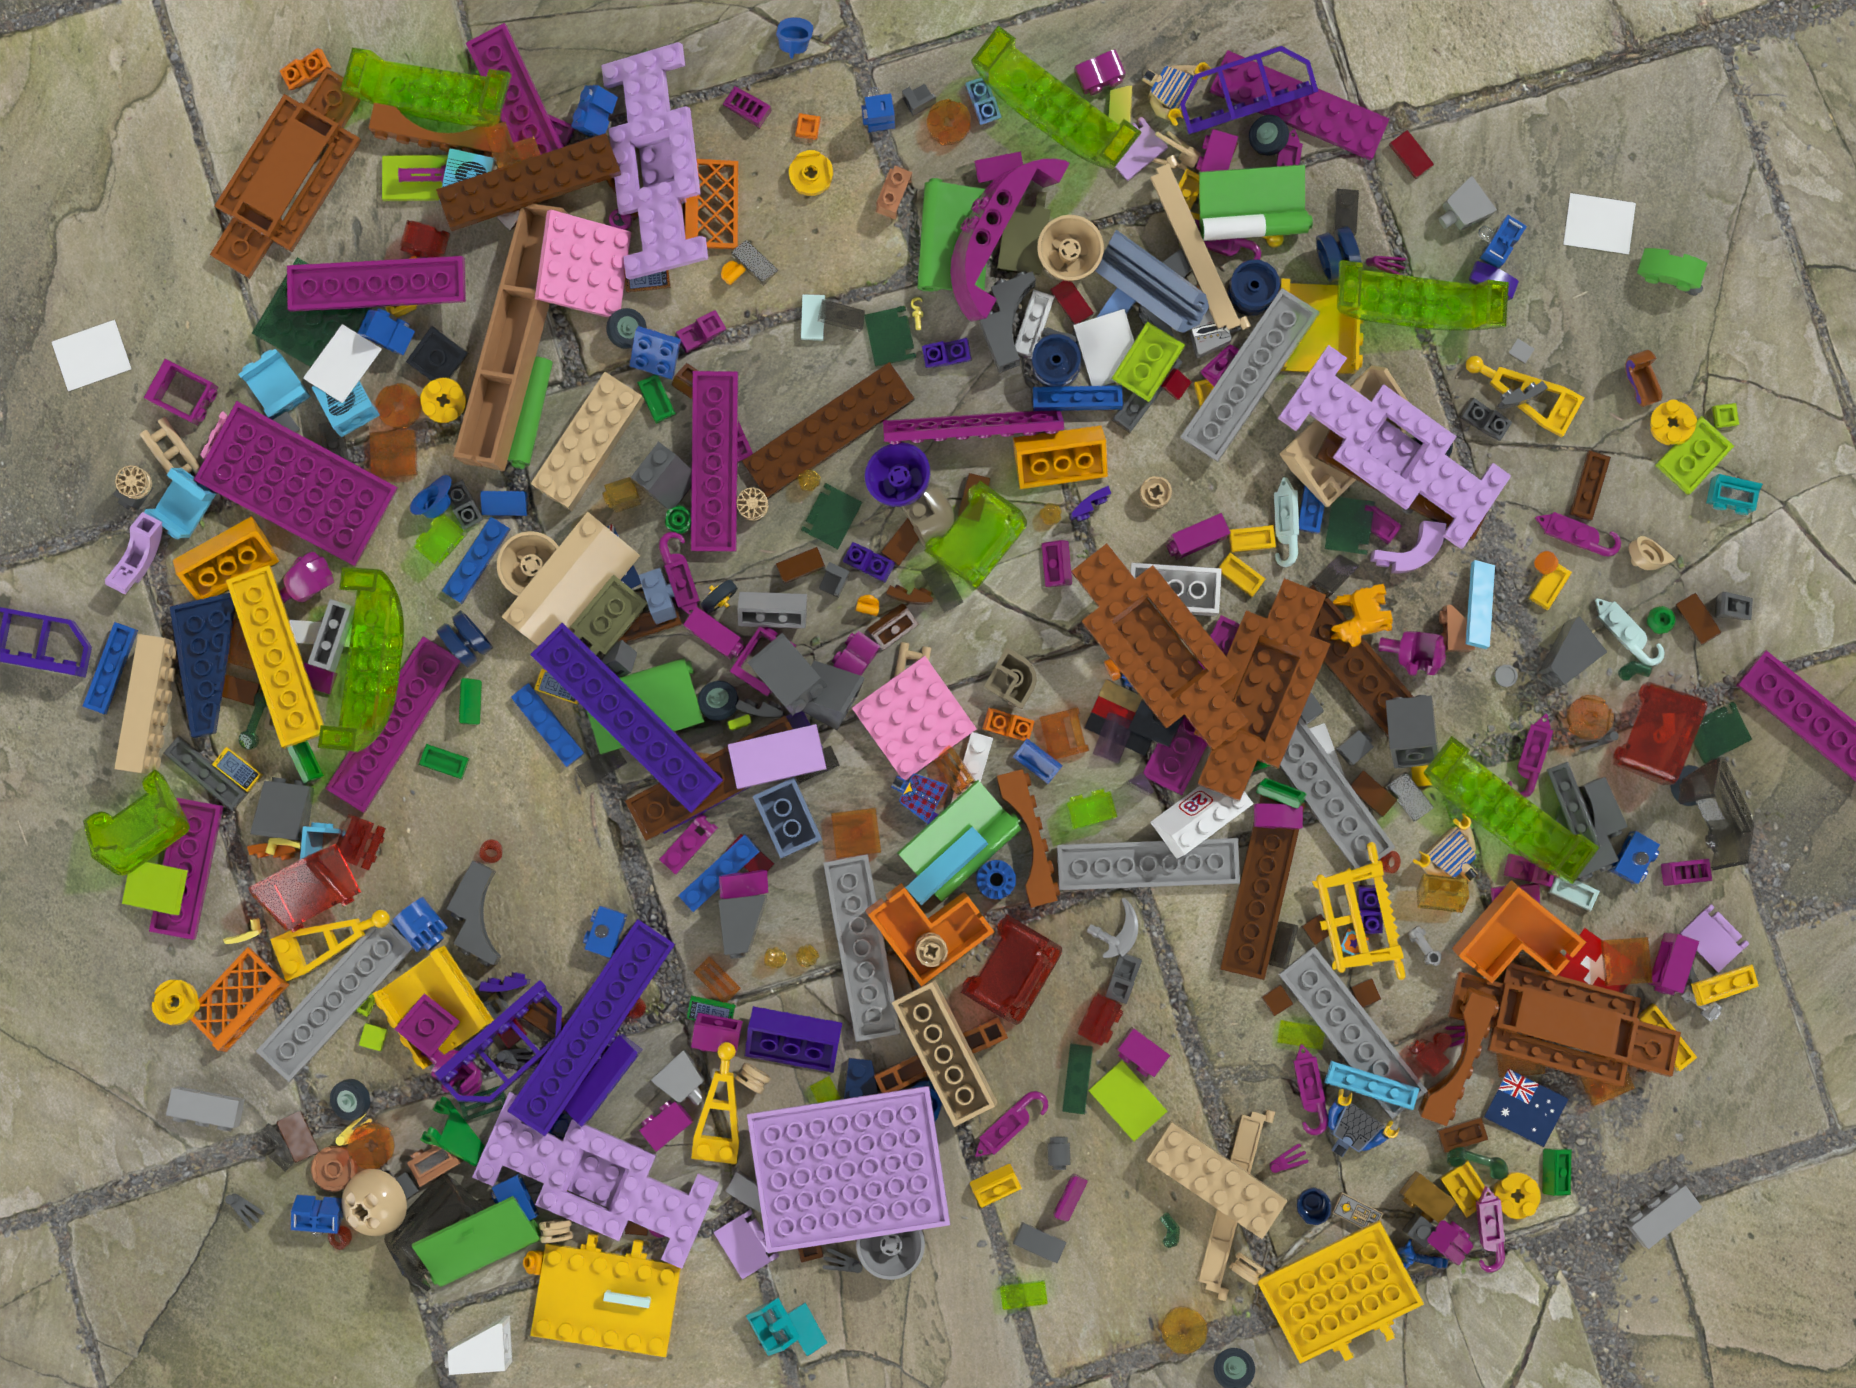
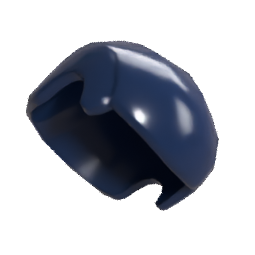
[1297,1187,1332,1225]

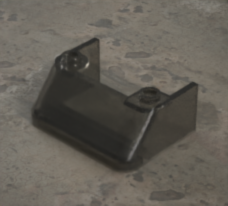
[1678,756,1754,871]
[384,1174,484,1291]

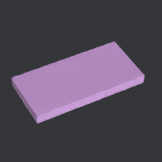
[728,724,826,789]

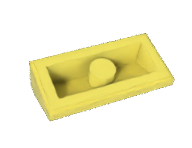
[1108,86,1133,133]

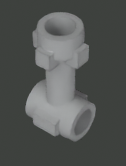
[1408,926,1442,966]
[1680,985,1722,1022]

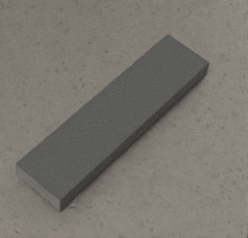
[1112,359,1182,434]
[163,736,248,811]
[1546,762,1601,854]

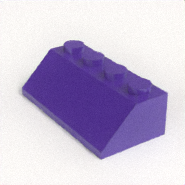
[745,1006,842,1073]
[564,1033,643,1127]

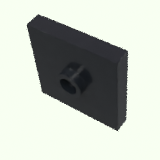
[406,326,469,381]
[1128,699,1185,748]

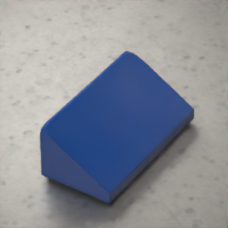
[480,491,528,516]

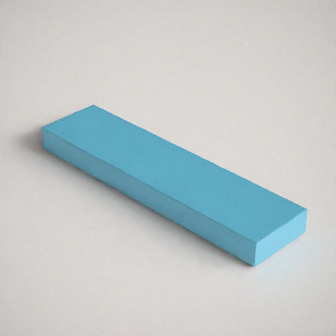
[1466,560,1495,649]
[905,827,988,905]
[1324,1061,1420,1110]

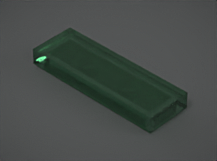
[1062,1043,1093,1115]

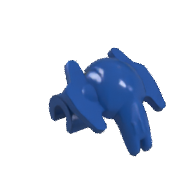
[1397,1239,1449,1270]

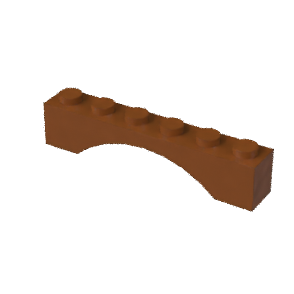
[369,103,508,161]
[996,769,1060,908]
[1418,987,1499,1126]
[874,1016,1008,1093]

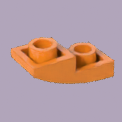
[280,48,332,90]
[982,708,1035,741]
[247,843,301,861]

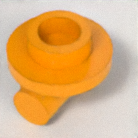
[721,261,746,285]
[855,595,879,616]
[523,1250,544,1275]

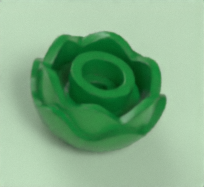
[665,505,691,534]
[1647,606,1676,634]

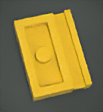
[1439,1160,1488,1218]

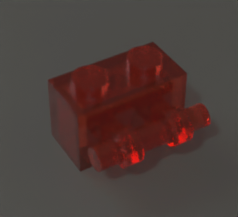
[331,814,386,870]
[1076,992,1123,1046]
[1406,1032,1452,1077]

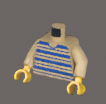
[1142,62,1211,126]
[1413,813,1478,882]

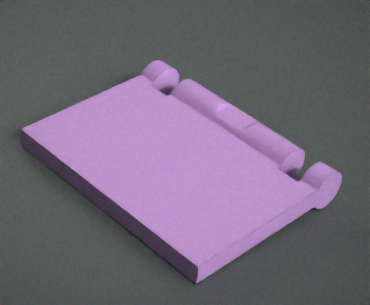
[1100,117,1168,182]
[1680,904,1749,973]
[714,1209,779,1279]

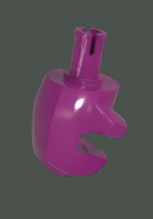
[279,552,334,603]
[1379,631,1446,676]
[422,1049,483,1096]

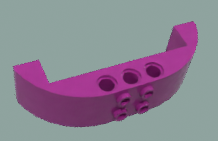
[950,159,1070,322]

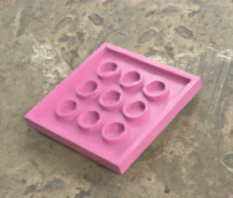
[535,210,631,318]
[852,656,977,780]

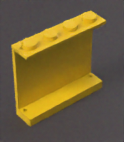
[1278,278,1365,374]
[372,946,494,1070]

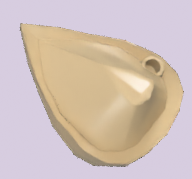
[1629,536,1675,570]

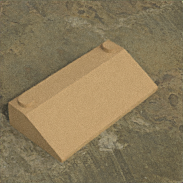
[1280,365,1409,507]
[502,512,641,646]

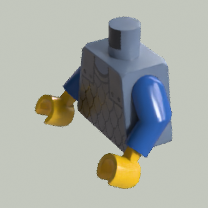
[1328,1089,1400,1158]

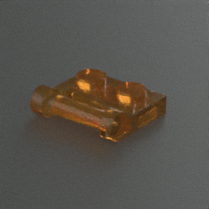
[1039,707,1089,760]

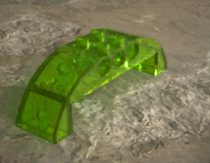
[971,25,1142,169]
[341,47,512,127]
[1337,260,1509,331]
[318,567,404,752]
[1423,736,1599,884]

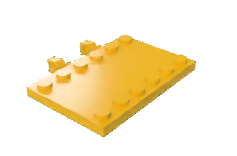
[1258,1220,1424,1364]
[530,1232,681,1357]

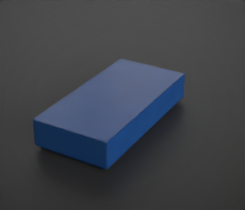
[1013,739,1063,784]

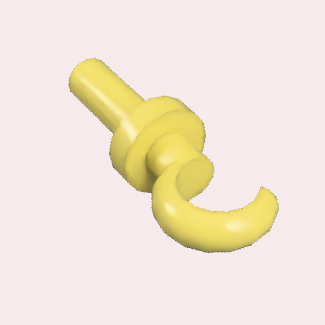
[911,297,923,330]

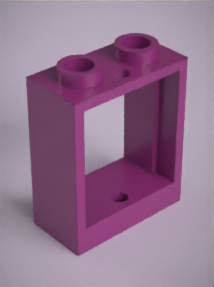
[144,359,218,426]
[1166,513,1231,561]
[683,607,744,660]
[730,626,796,698]
[1648,933,1700,996]

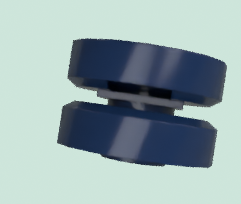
[1316,226,1362,283]
[1227,260,1280,316]
[1032,334,1081,387]
[436,610,493,668]

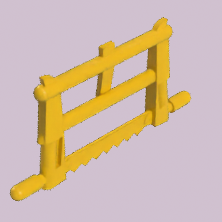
[1312,842,1406,980]

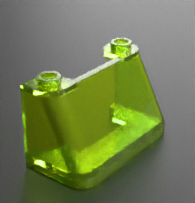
[924,481,1027,591]
[83,769,190,876]

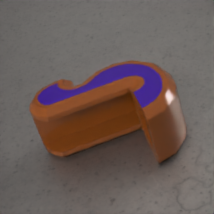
[1625,350,1663,407]

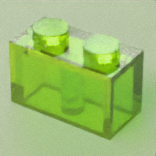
[414,514,467,567]
[1066,788,1118,829]

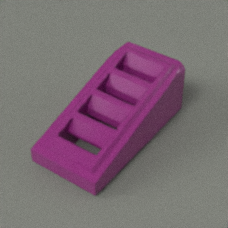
[723,86,772,129]
[1661,859,1712,886]

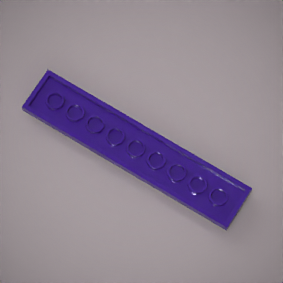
[530,623,724,813]
[507,919,675,1137]

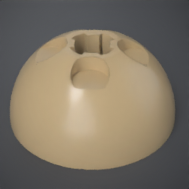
[1037,215,1104,281]
[497,531,559,596]
[341,1169,407,1236]

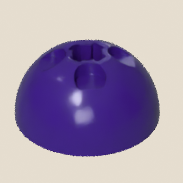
[865,442,931,507]

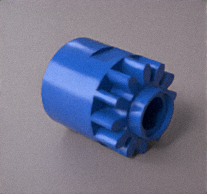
[976,860,1016,899]
[392,897,448,952]

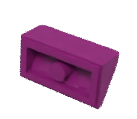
[1200,344,1240,387]
[1041,540,1072,587]
[303,662,338,695]
[1053,1173,1088,1221]

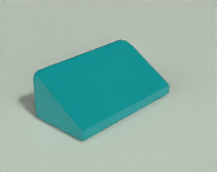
[787,1302,828,1356]

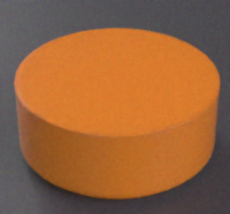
[1534,551,1559,574]
[1104,659,1121,681]

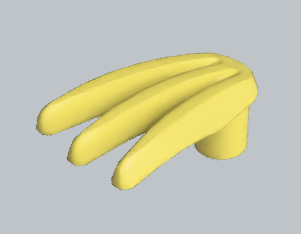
[265,838,301,855]
[223,918,262,944]
[336,1114,376,1146]

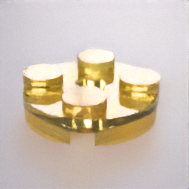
[1161,1306,1207,1354]

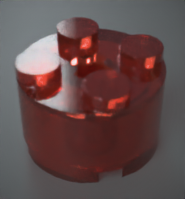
[400,220,450,258]

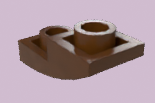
[886,584,934,605]
[1676,593,1721,645]

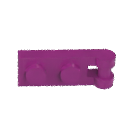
[659,813,718,875]

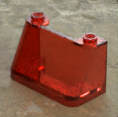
[1613,682,1708,785]
[248,844,361,933]
[960,914,1062,1025]

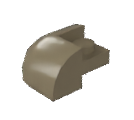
[903,487,954,549]
[984,647,1037,709]

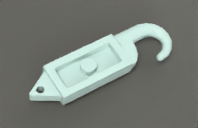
[1274,477,1299,567]
[1595,598,1664,666]

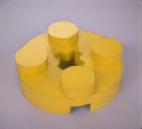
[789,150,833,196]
[420,378,466,423]
[1650,399,1697,445]
[152,979,200,1026]
[1493,1172,1541,1219]

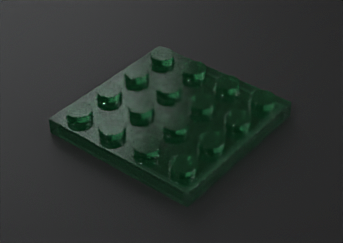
[252,257,373,367]

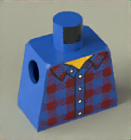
[891,773,948,824]

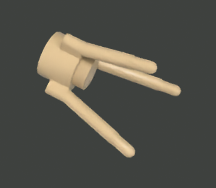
[1152,131,1201,170]

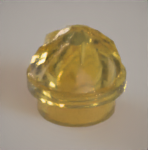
[798,469,821,492]
[796,944,819,967]
[764,947,787,970]

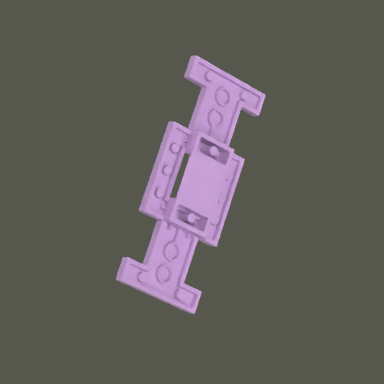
[602,42,708,280]
[1278,345,1511,549]
[472,1092,719,1269]

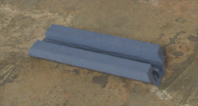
[1095,230,1209,333]

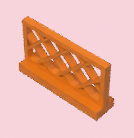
[683,159,738,250]
[190,947,289,1052]

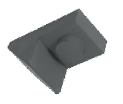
[1715,592,1753,621]

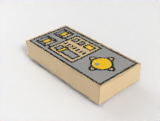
[1331,1192,1383,1228]

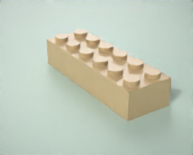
[531,372,645,512]
[114,634,178,775]
[892,980,998,1127]
[1146,1121,1287,1239]

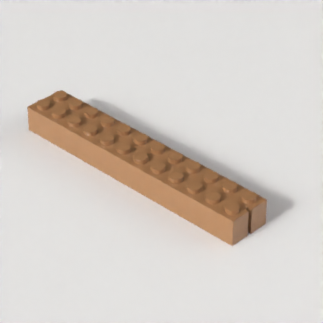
[453,204,568,471]

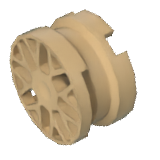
[115,465,152,499]
[1139,476,1172,510]
[736,488,769,521]
[914,932,948,967]
[735,1062,771,1094]
[539,1219,573,1243]
[1229,1252,1266,1285]

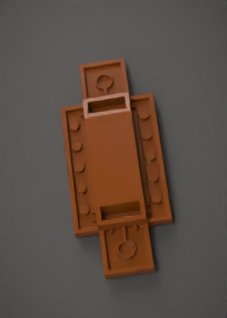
[210,68,366,279]
[1071,543,1249,750]
[1194,578,1330,801]
[1448,963,1681,1087]

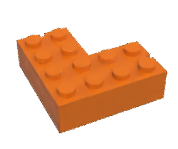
[1452,880,1586,983]
[865,883,994,987]

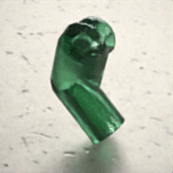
[1618,661,1652,681]
[1159,1212,1180,1248]

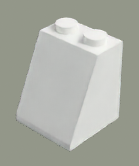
[445,1316,512,1375]

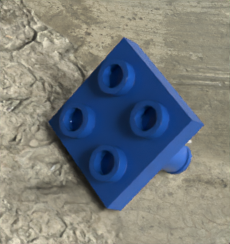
[630,326,681,380]

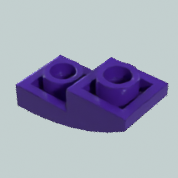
[1469,261,1519,301]
[922,338,972,368]
[1070,486,1111,522]
[843,542,895,583]
[1358,885,1383,934]
[479,972,531,992]

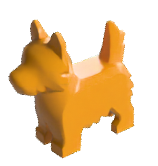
[1331,584,1393,647]

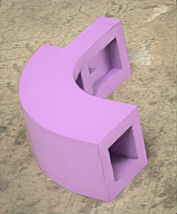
[105,512,162,594]
[1370,521,1446,574]

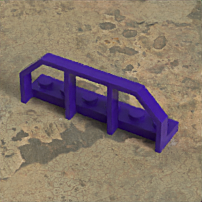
[1180,46,1318,135]
[0,607,92,678]
[434,980,562,1103]

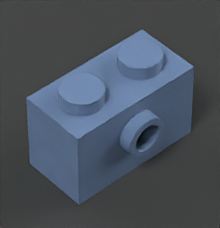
[639,568,677,624]

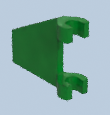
[420,1096,485,1167]

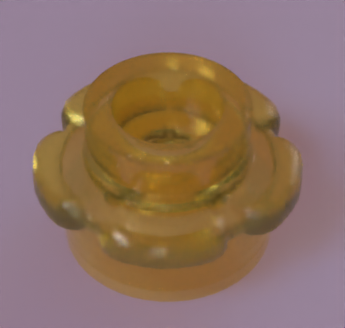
[1040,503,1062,525]

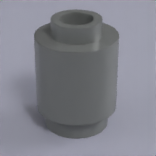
[1047,1137,1071,1170]

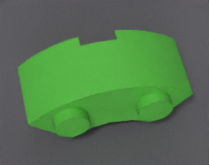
[1637,248,1707,291]

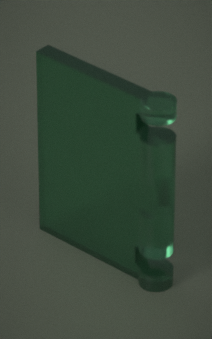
[864,306,916,367]
[801,483,863,550]
[1325,497,1375,555]
[1685,702,1752,763]

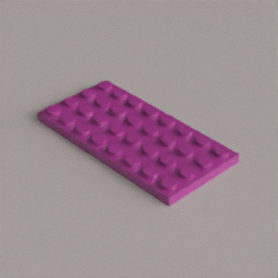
[194,401,398,566]

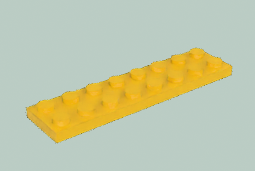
[226,565,327,749]

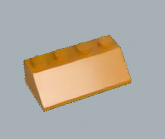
[1013,425,1108,489]
[173,516,279,600]

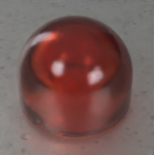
[479,839,503,863]
[1378,851,1401,873]
[627,998,646,1019]
[328,1225,352,1250]

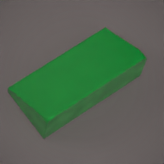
[459,678,482,725]
[1542,1148,1572,1196]

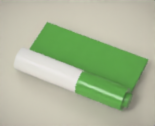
[1199,164,1313,241]

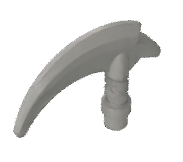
[1087,898,1138,958]

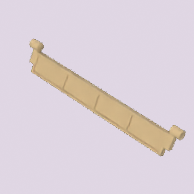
[1150,155,1251,331]
[1198,1110,1275,1301]

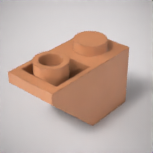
[1439,605,1475,652]

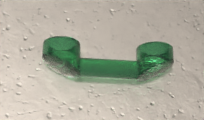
[238,690,268,750]
[1447,1147,1509,1180]

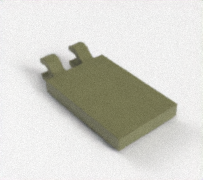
[997,191,1051,276]
[570,575,648,657]

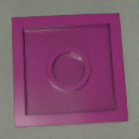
[394,993,460,1059]

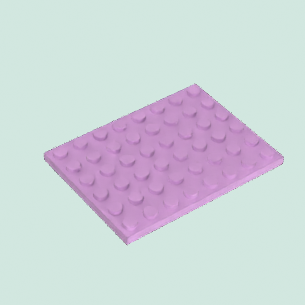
[747,1086,950,1253]

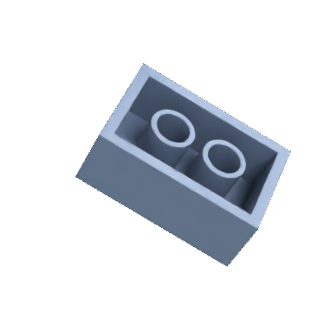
[753,778,823,859]

